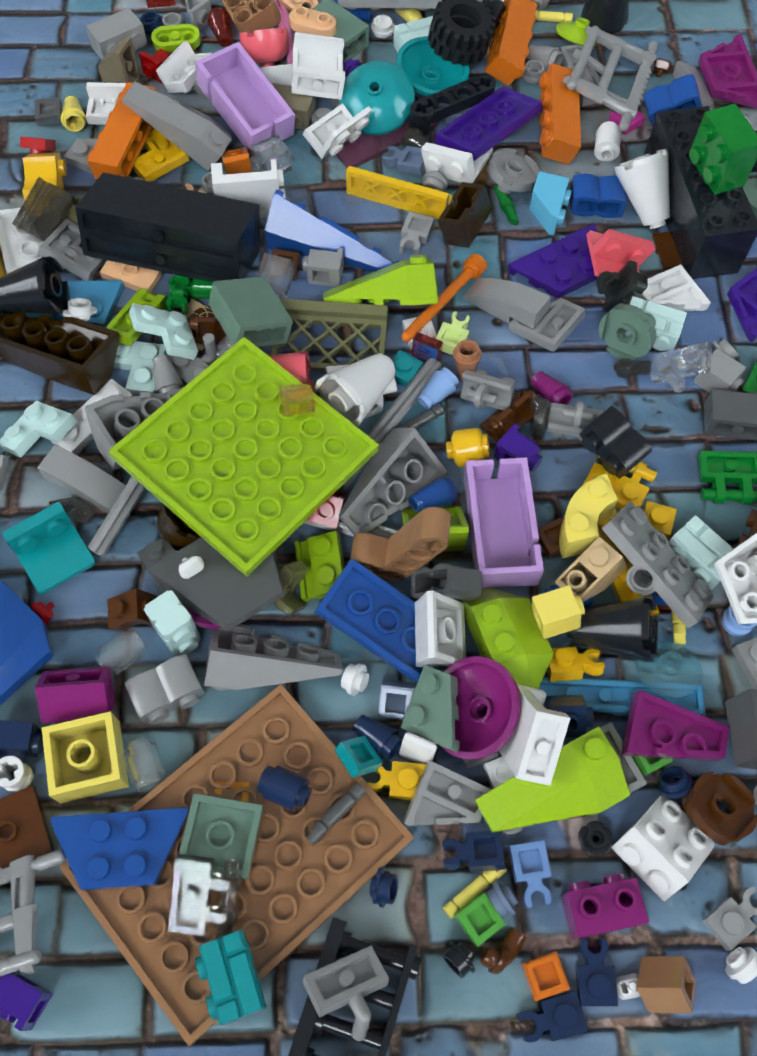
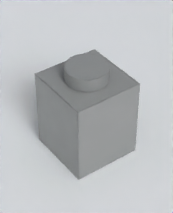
[693,348,746,393]

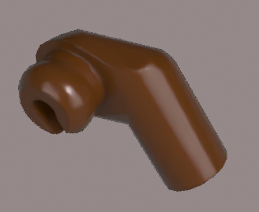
[480,927,527,974]

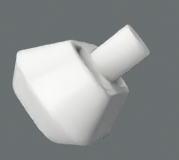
[179,556,204,579]
[616,973,640,1000]

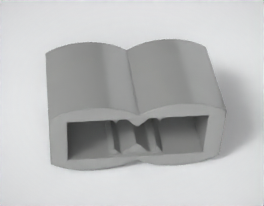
[124,653,205,724]

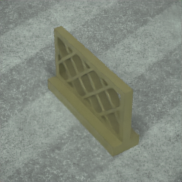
[271,298,388,372]

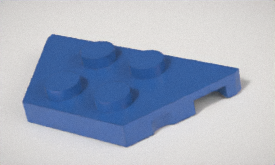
[50,807,190,891]

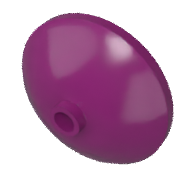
[441,656,521,760]

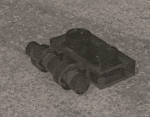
[168,854,241,937]

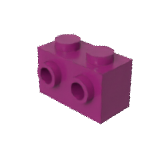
[35,666,116,724]
[561,873,649,940]

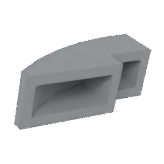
[463,278,551,329]
[37,444,126,514]

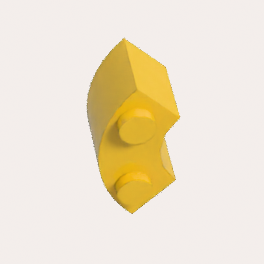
[22,152,67,217]

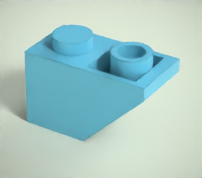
[529,171,572,236]

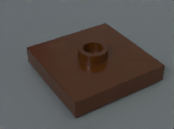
[0,785,55,869]

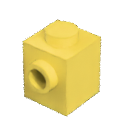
[532,585,585,639]

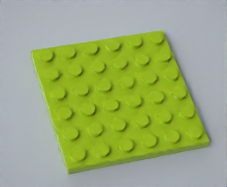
[108,337,379,577]

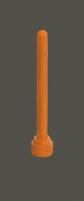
[401,254,487,342]

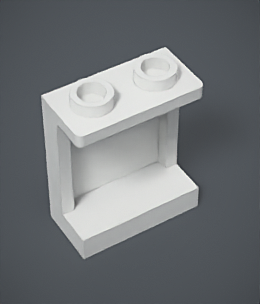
[291,32,345,100]
[211,159,285,218]
[499,684,570,786]

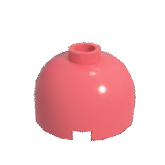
[239,28,289,67]

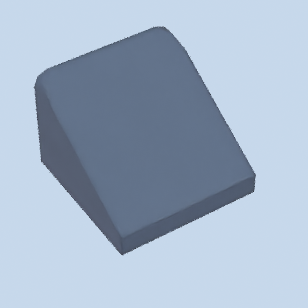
[378,679,415,720]

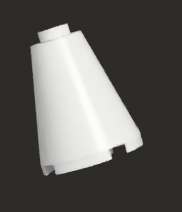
[614,148,670,229]
[315,353,395,427]

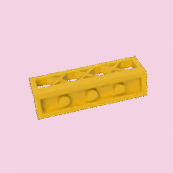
[346,166,453,219]

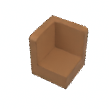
[636,956,696,1014]

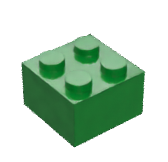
[689,103,757,195]

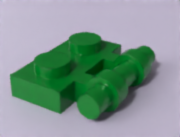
[697,451,757,505]

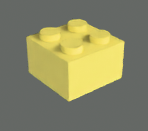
[41,711,129,804]

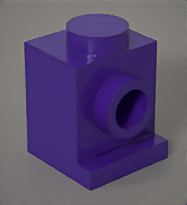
[494,424,543,472]
[0,972,53,1031]

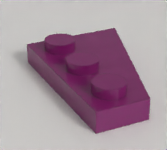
[621,690,730,761]

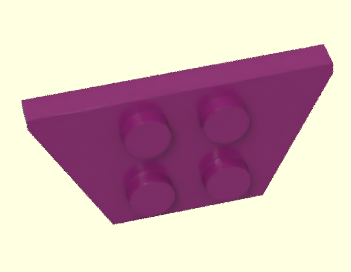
[698,34,757,108]

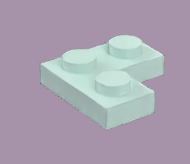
[129,303,198,360]
[114,341,167,396]
[0,401,78,458]

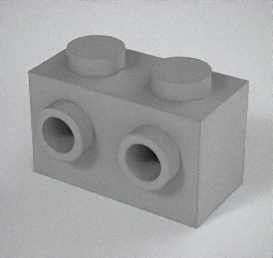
[86,8,148,60]

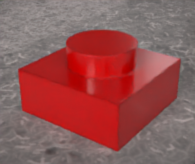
[20,136,56,154]

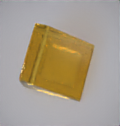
[279,383,315,416]

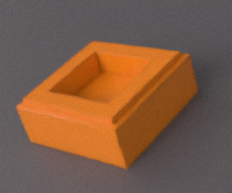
[521,951,570,1002]

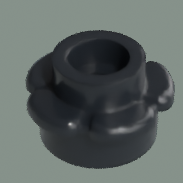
[578,821,613,857]
[442,942,476,978]

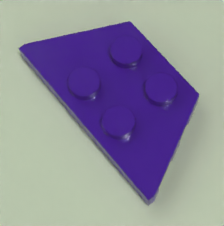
[508,223,597,298]
[727,268,757,343]

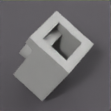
[303,248,344,287]

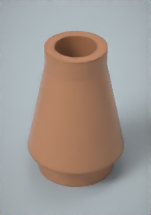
[453,340,482,381]

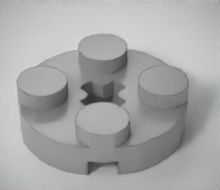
[486,148,539,194]

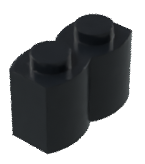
[579,406,653,479]

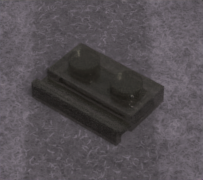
[12,177,76,242]

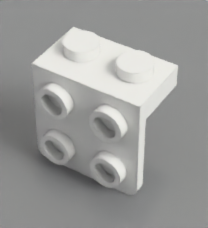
[303,103,372,159]
[421,142,493,183]
[611,795,715,902]

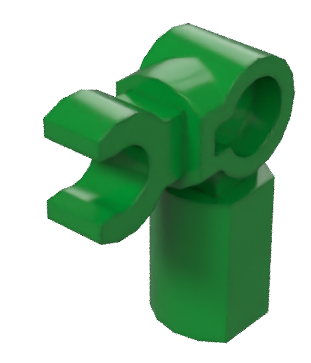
[166,275,213,314]

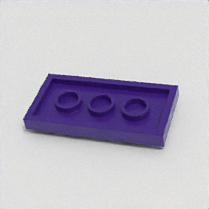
[435,86,542,161]

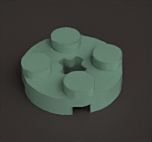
[598,303,656,361]

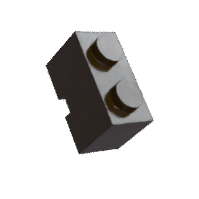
[437,182,493,248]

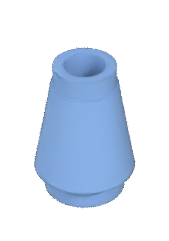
[417,367,459,409]

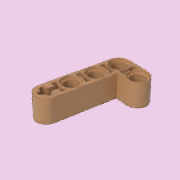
[221,0,281,34]
[350,507,451,581]

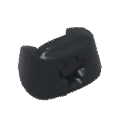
[486,0,506,28]

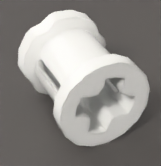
[0,756,34,792]

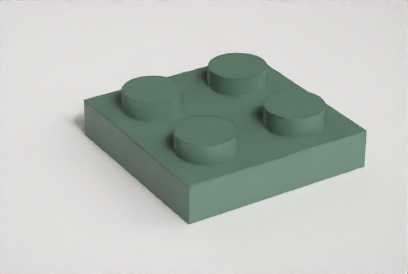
[176,793,264,880]

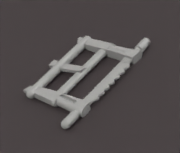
[563,25,658,132]
[0,850,67,977]

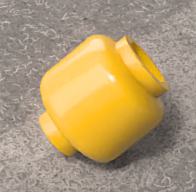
[446,427,490,468]

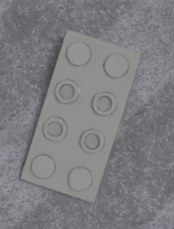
[601,501,714,628]

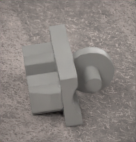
[460,369,515,411]
[547,401,604,441]

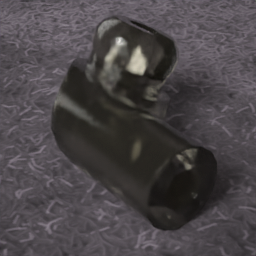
[614,357,651,378]
[49,496,93,523]

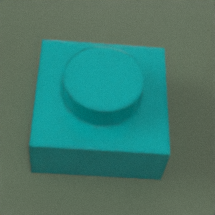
[392,350,424,387]
[334,736,383,778]

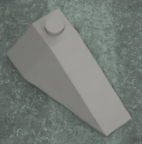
[121,81,232,171]
[84,388,182,471]
[338,428,447,535]
[204,624,343,690]

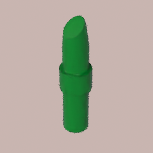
[493,184,519,226]

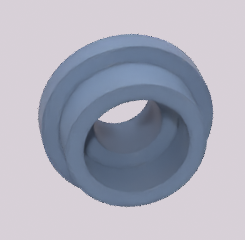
[487,881,519,918]

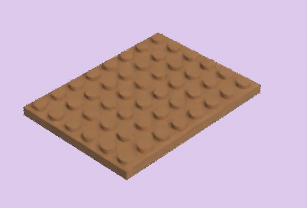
[59,684,414,1046]

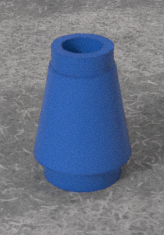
[410,478,457,512]

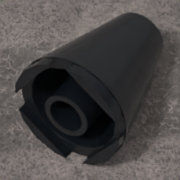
[581,0,629,34]
[0,256,70,315]
[566,596,658,663]

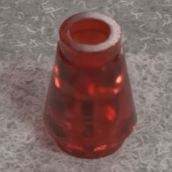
[207,7,233,47]

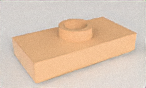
[100,260,162,292]

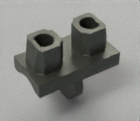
[596,260,648,312]

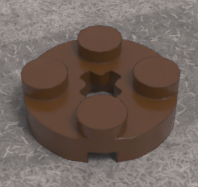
[684,772,757,846]

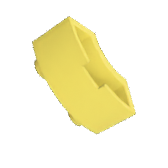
[559,474,618,559]

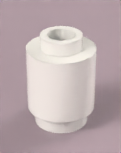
[594,121,621,161]

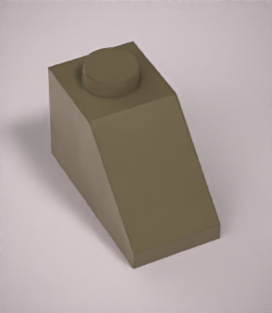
[98,36,141,83]
[270,82,316,131]

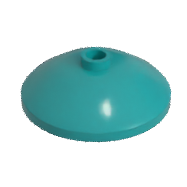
[396,36,469,97]
[340,61,415,136]

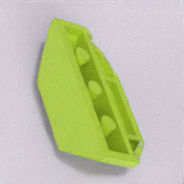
[458,587,554,689]

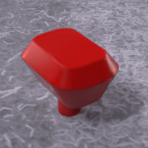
[30,601,55,624]

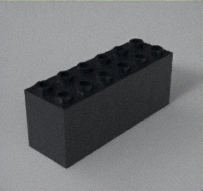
[644,106,757,279]
[75,172,260,282]

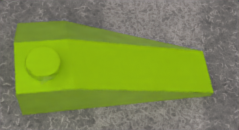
[323,255,438,305]
[475,726,630,833]

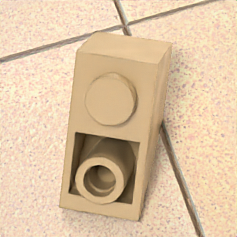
[554,536,628,602]

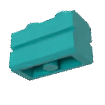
[195,930,267,1025]

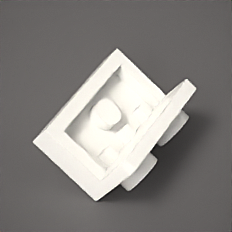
[156,41,212,94]
[85,82,126,125]

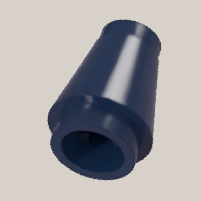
[352,714,403,761]

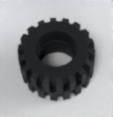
[428,0,495,66]

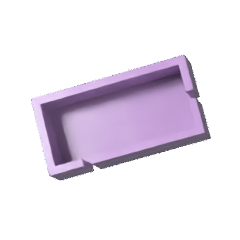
[195,42,295,156]
[463,457,544,588]

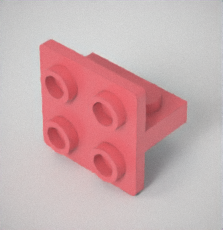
[586,229,655,277]

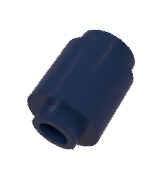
[257,765,312,812]

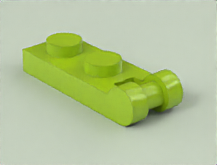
[106,288,168,346]

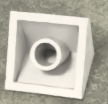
[415,591,466,668]

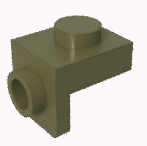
[274,561,309,615]

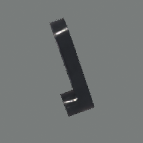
[409,74,496,137]

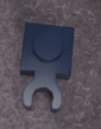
[442,831,505,873]
[575,938,618,1006]
[516,991,589,1042]

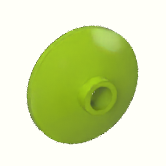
[555,17,599,46]

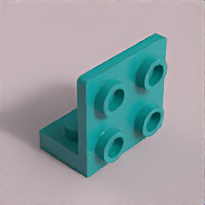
[2,501,96,595]

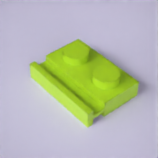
[294,531,345,603]

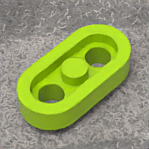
[151,24,201,53]

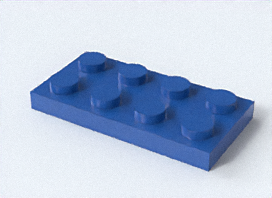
[314,558,435,683]

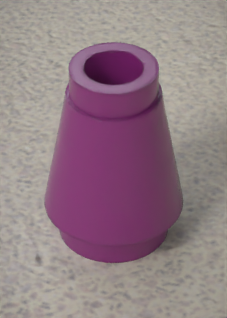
[531,371,573,408]

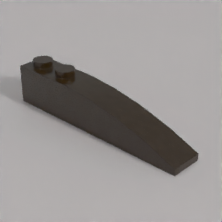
[0,311,120,395]

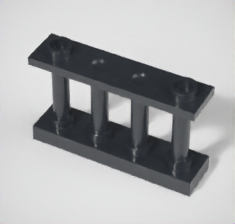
[288,917,422,1056]

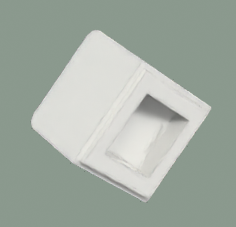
[399,732,438,764]

